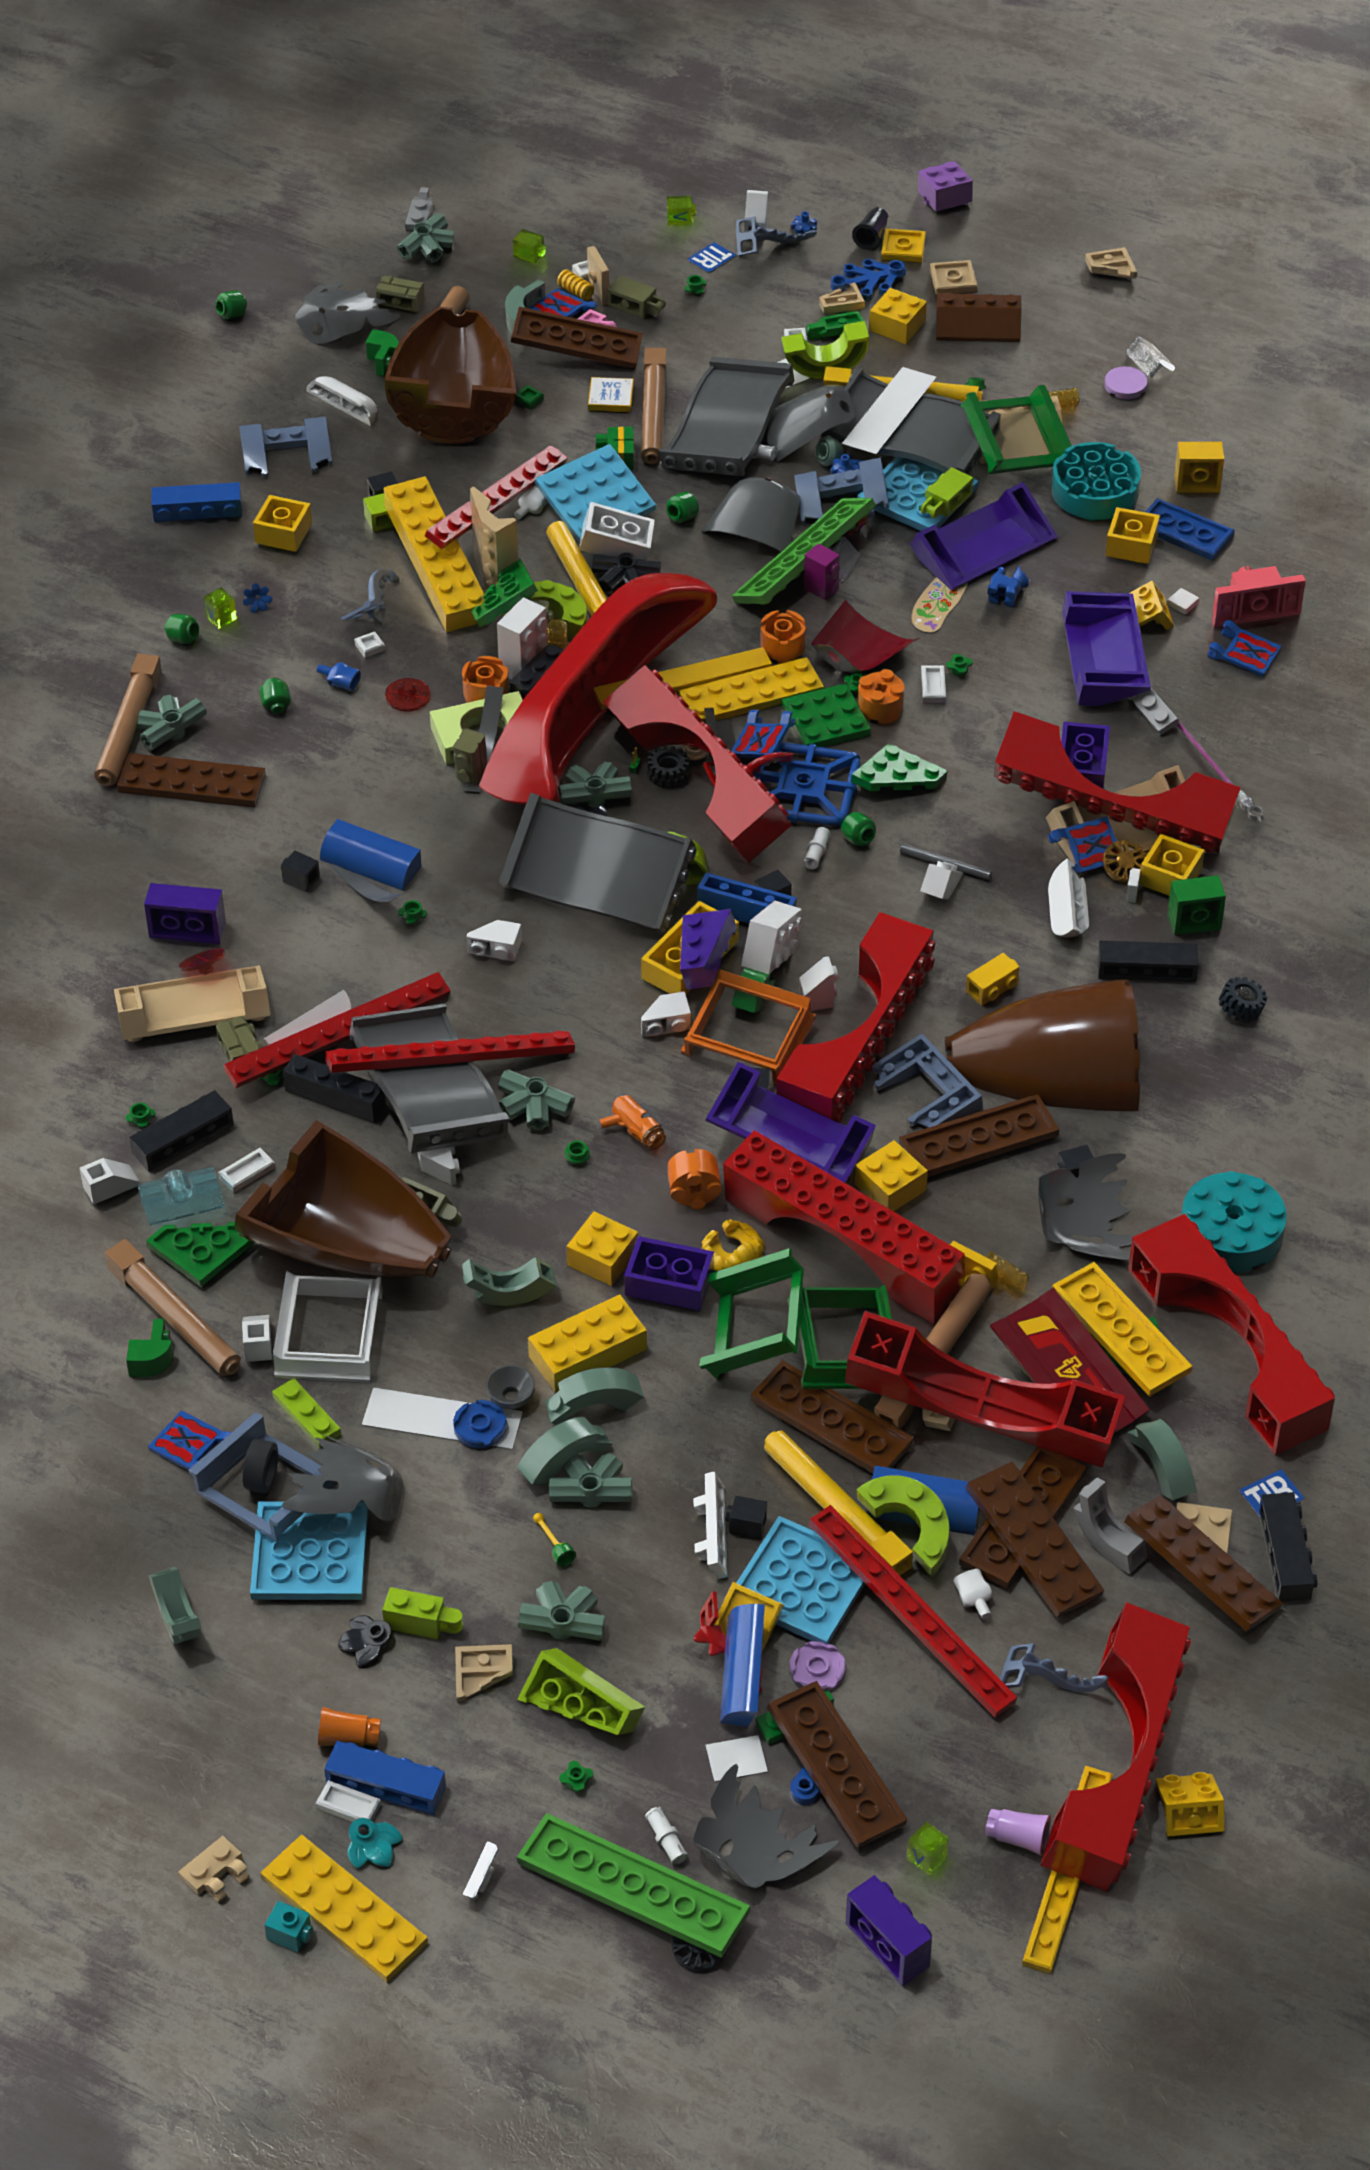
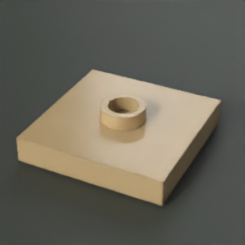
[587,246,609,305]
[929,260,978,295]

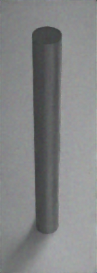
[900,844,992,880]

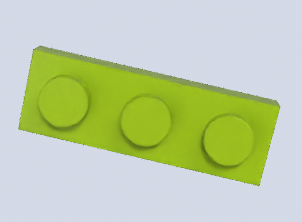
[272,1378,341,1448]

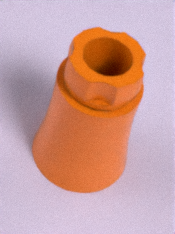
[318,1707,381,1747]

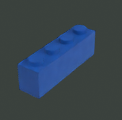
[152,482,242,522]
[697,873,797,924]
[324,1741,446,1815]

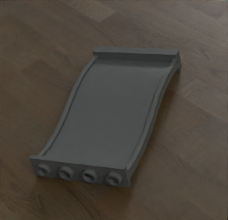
[659,357,795,476]
[821,366,1001,476]
[499,793,697,935]
[349,1004,509,1153]

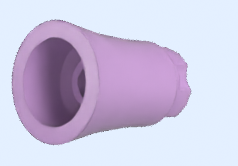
[985,1809,1051,1856]

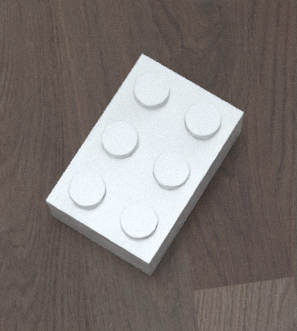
[579,502,655,560]
[497,597,548,680]
[741,901,803,974]

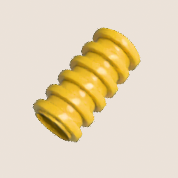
[557,269,595,301]

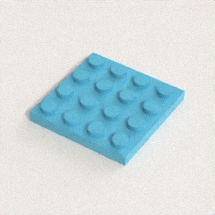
[535,444,656,544]
[857,457,979,531]
[250,1502,368,1600]
[736,1516,865,1644]

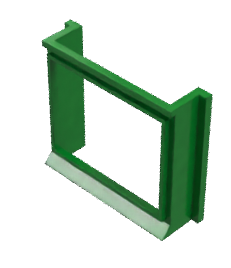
[960,385,1072,474]
[699,1248,804,1380]
[787,1285,892,1389]

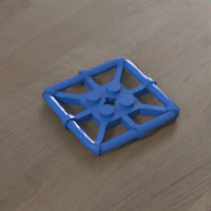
[753,742,861,827]

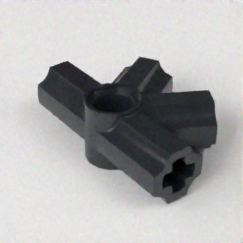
[592,552,661,595]

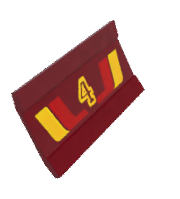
[990,1287,1150,1434]

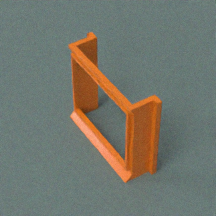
[681,969,816,1084]

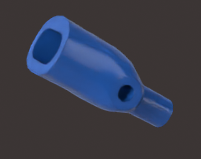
[317,662,361,692]

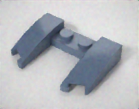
[239,417,332,478]
[794,458,889,525]
[872,1034,983,1128]

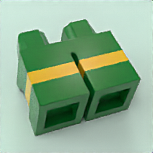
[595,426,634,470]

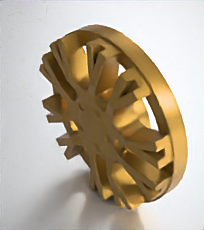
[1103,839,1146,883]

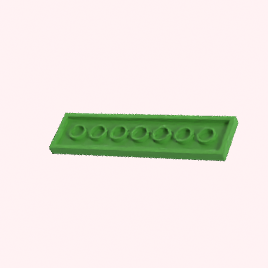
[732,498,876,605]
[517,1813,751,1958]

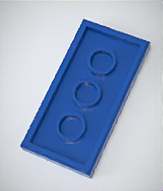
[1145,498,1235,560]

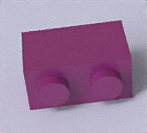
[804,543,840,600]

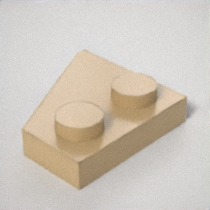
[1085,247,1137,279]

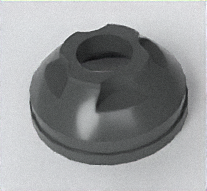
[486,1365,535,1409]

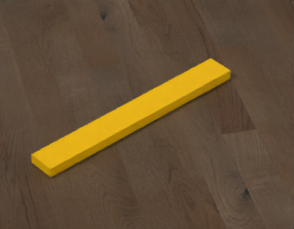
[593,647,772,710]
[1022,1766,1113,1974]

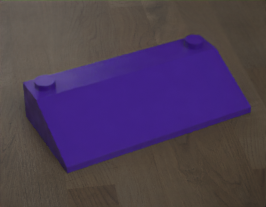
[910,482,1058,590]
[1062,591,1151,706]
[705,1062,876,1183]

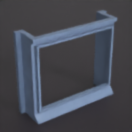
[188,1412,339,1541]

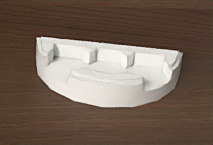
[463,1842,498,1899]

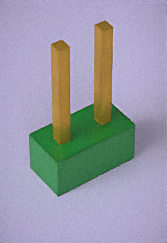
[629,747,641,773]

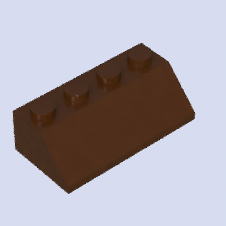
[936,293,1022,342]

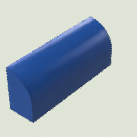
[320,819,422,891]
[867,1466,980,1535]
[720,1604,765,1727]

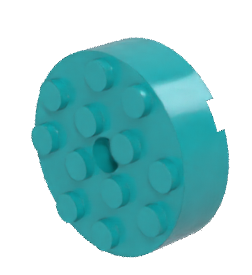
[1051,442,1141,521]
[1181,1171,1287,1272]

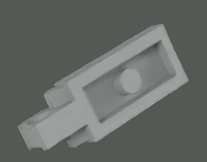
[405,187,433,231]
[1132,689,1179,736]

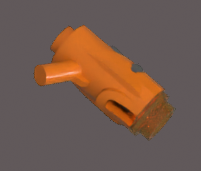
[599,1095,666,1150]

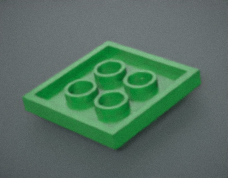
[781,683,871,747]

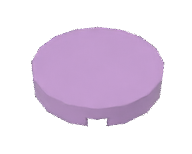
[1104,366,1147,400]
[790,1641,845,1692]

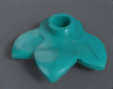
[347,1818,403,1869]

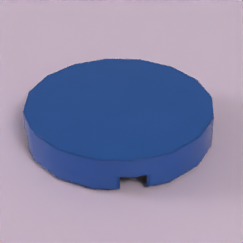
[453,1400,507,1449]

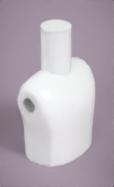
[514,485,549,520]
[953,1569,993,1619]

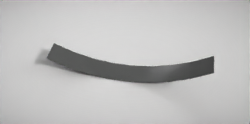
[462,685,504,792]
[330,864,408,902]

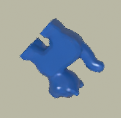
[987,566,1030,607]

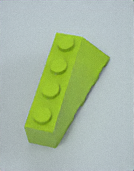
[517,1648,645,1735]

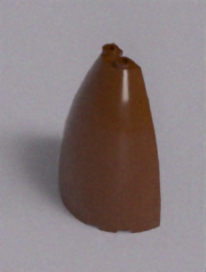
[385,306,516,444]
[945,980,1140,1111]
[235,1120,452,1279]

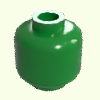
[215,290,247,320]
[666,492,699,523]
[164,614,199,644]
[259,678,291,714]
[841,812,876,847]

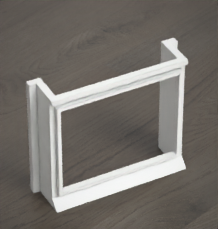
[273,1270,383,1383]

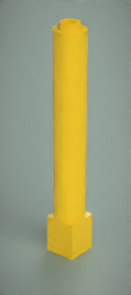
[823,366,983,402]
[546,521,607,617]
[764,1430,913,1576]

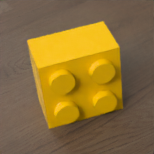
[869,288,927,344]
[1174,442,1224,493]
[253,495,312,552]
[1105,507,1160,564]
[1139,834,1205,896]
[854,1140,928,1211]
[566,1211,638,1286]

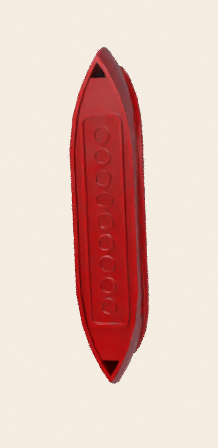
[479,573,717,804]

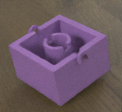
[918,161,973,212]

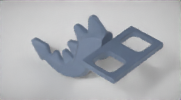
[736,216,817,256]
[341,569,400,623]
[1000,1643,1109,1693]

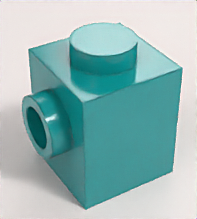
[264,1901,313,1952]

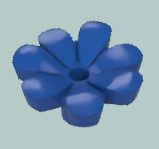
[790,211,817,234]
[831,454,859,474]
[243,583,273,613]

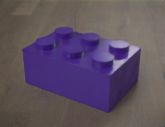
[1061,722,1110,789]
[144,883,226,944]
[624,1236,714,1311]
[846,1875,932,1987]

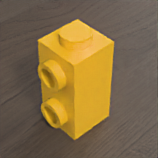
[965,953,1020,1006]

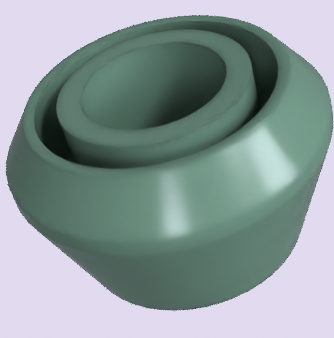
[816,436,844,466]

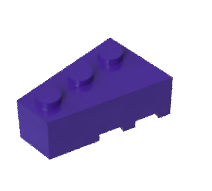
[680,909,737,989]

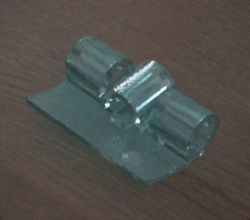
[137,1166,224,1225]

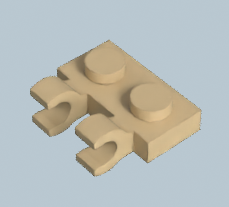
[178,1836,250,1903]

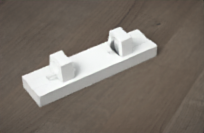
[693,1472,728,1579]

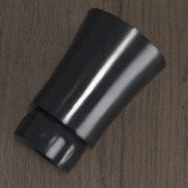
[852,207,889,250]

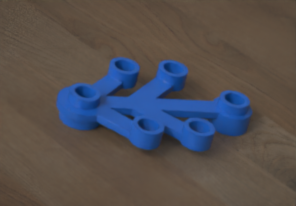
[830,259,906,301]

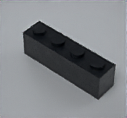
[1098,940,1199,982]
[283,1054,386,1123]
[129,1090,234,1172]
[1259,1492,1318,1601]

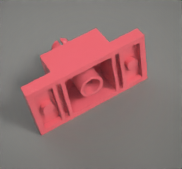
[1212,566,1306,628]

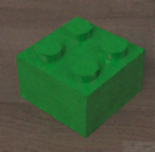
[1167,875,1226,935]

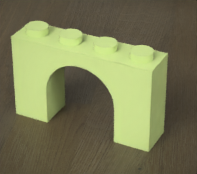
[430,691,523,765]

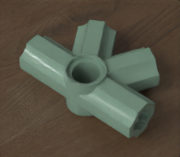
[397,213,454,263]
[137,695,207,751]
[559,761,632,807]
[498,1070,575,1131]
[549,1453,633,1508]
[518,1581,605,1641]

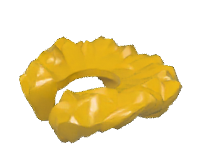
[701,1219,765,1271]

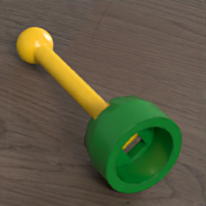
[533,1513,576,1567]

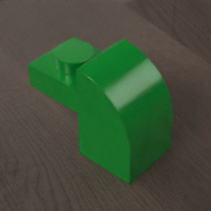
[366,329,399,376]
[731,968,776,1013]
[126,1319,174,1377]

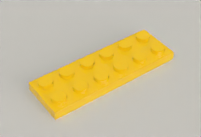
[679,657,824,724]
[1052,1262,1193,1397]
[260,1834,428,1983]

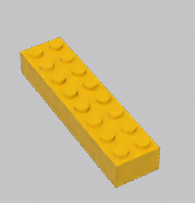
[384,476,484,633]

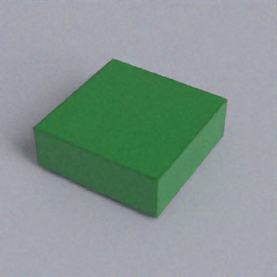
[514,385,544,410]

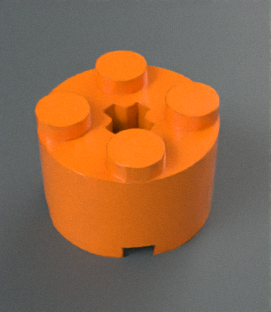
[760,610,806,664]
[462,656,509,703]
[858,669,905,724]
[667,1149,722,1210]

